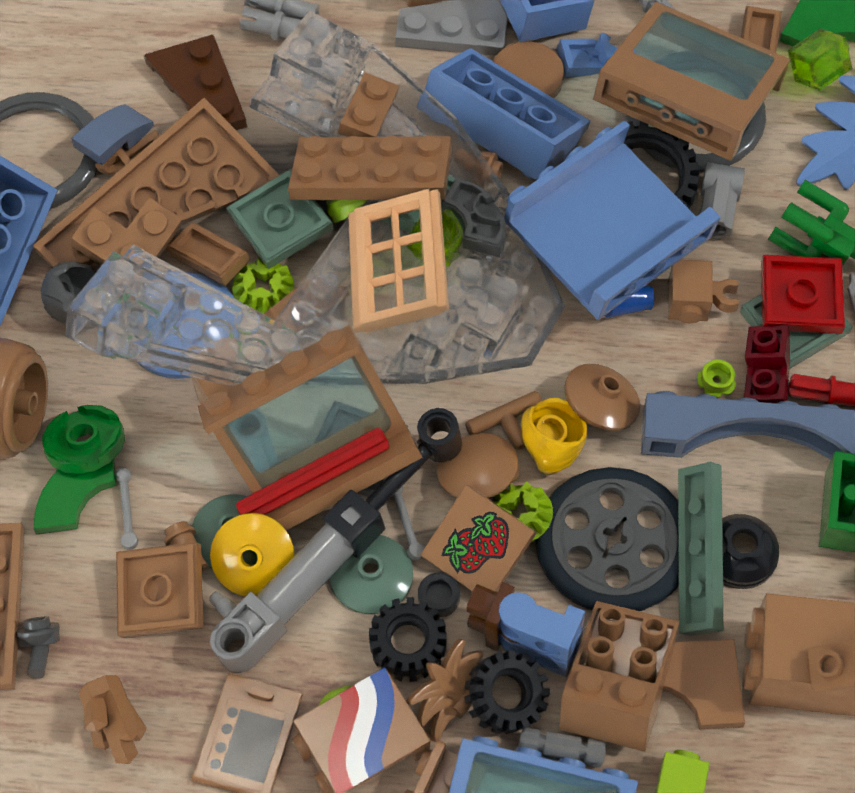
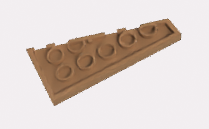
[33,98,279,268]

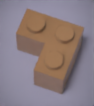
[71,197,182,290]

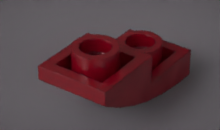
[743,325,790,404]

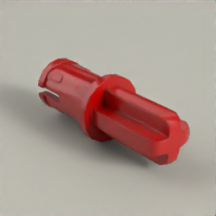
[788,374,855,407]

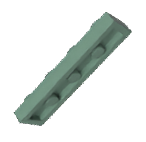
[678,462,724,636]

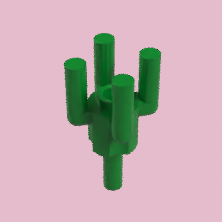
[767,179,855,265]

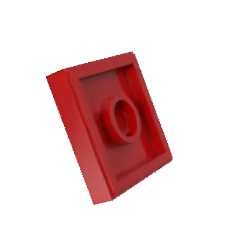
[761,255,845,334]

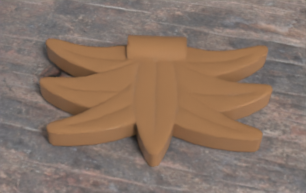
[406,639,484,742]

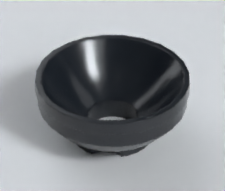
[722,514,779,589]

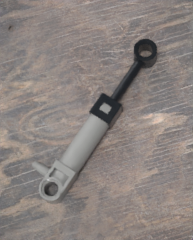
[209,408,462,673]

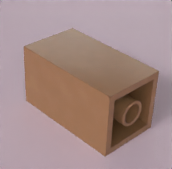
[743,593,855,716]

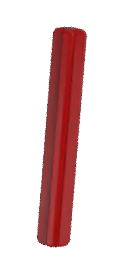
[236,428,390,515]

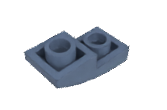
[71,104,154,165]

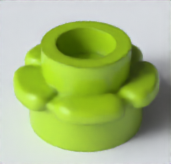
[697,359,736,398]

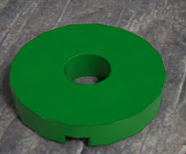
[42,405,125,474]

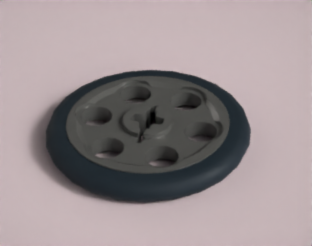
[535,467,679,611]

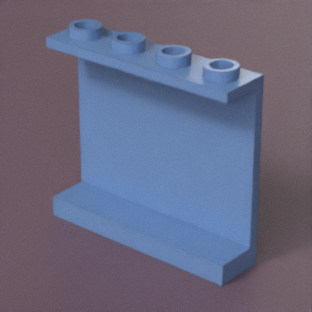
[504,120,721,320]

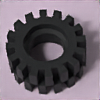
[369,597,447,682]
[464,650,550,734]

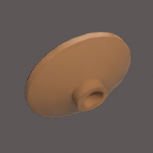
[564,364,640,431]

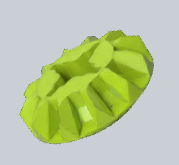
[232,257,294,315]
[493,481,553,541]

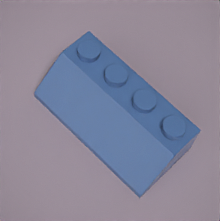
[419,48,591,180]
[0,156,57,326]

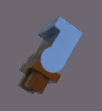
[466,582,585,677]

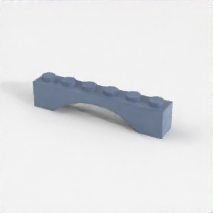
[641,391,855,460]

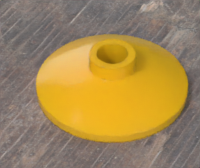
[210,513,295,597]

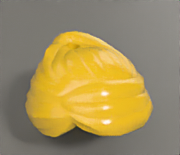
[522,397,587,475]

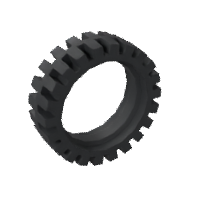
[611,121,699,210]

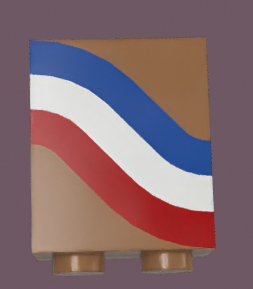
[291,667,431,793]

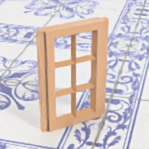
[348,189,449,333]

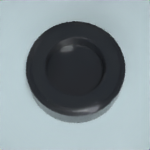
[418,573,460,618]

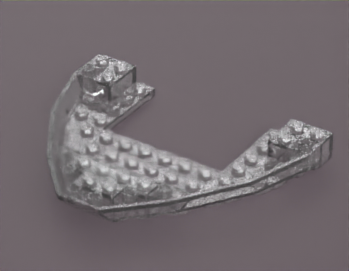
[66,10,565,387]

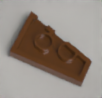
[144,34,247,130]

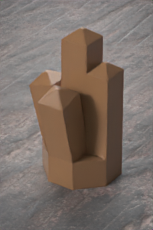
[78,675,147,764]

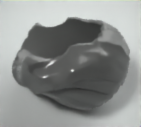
[41,261,114,326]

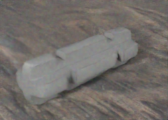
[519,728,606,767]

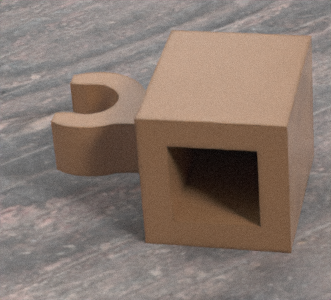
[668,259,739,324]

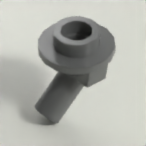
[16,616,60,678]

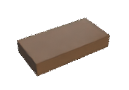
[741,6,782,53]
[167,222,250,286]

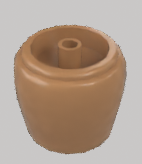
[0,338,48,459]

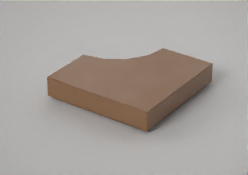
[663,639,745,729]

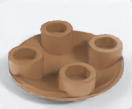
[437,433,520,498]

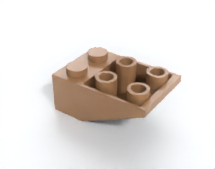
[559,601,680,752]

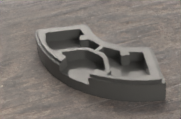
[441,177,506,257]

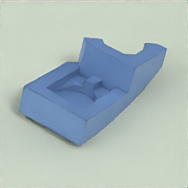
[556,32,618,77]

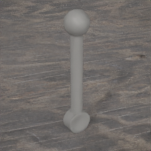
[115,468,138,550]
[393,486,424,560]

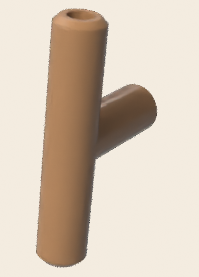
[465,391,542,450]

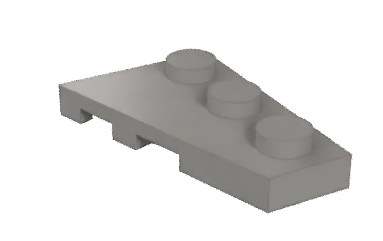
[395,0,508,56]

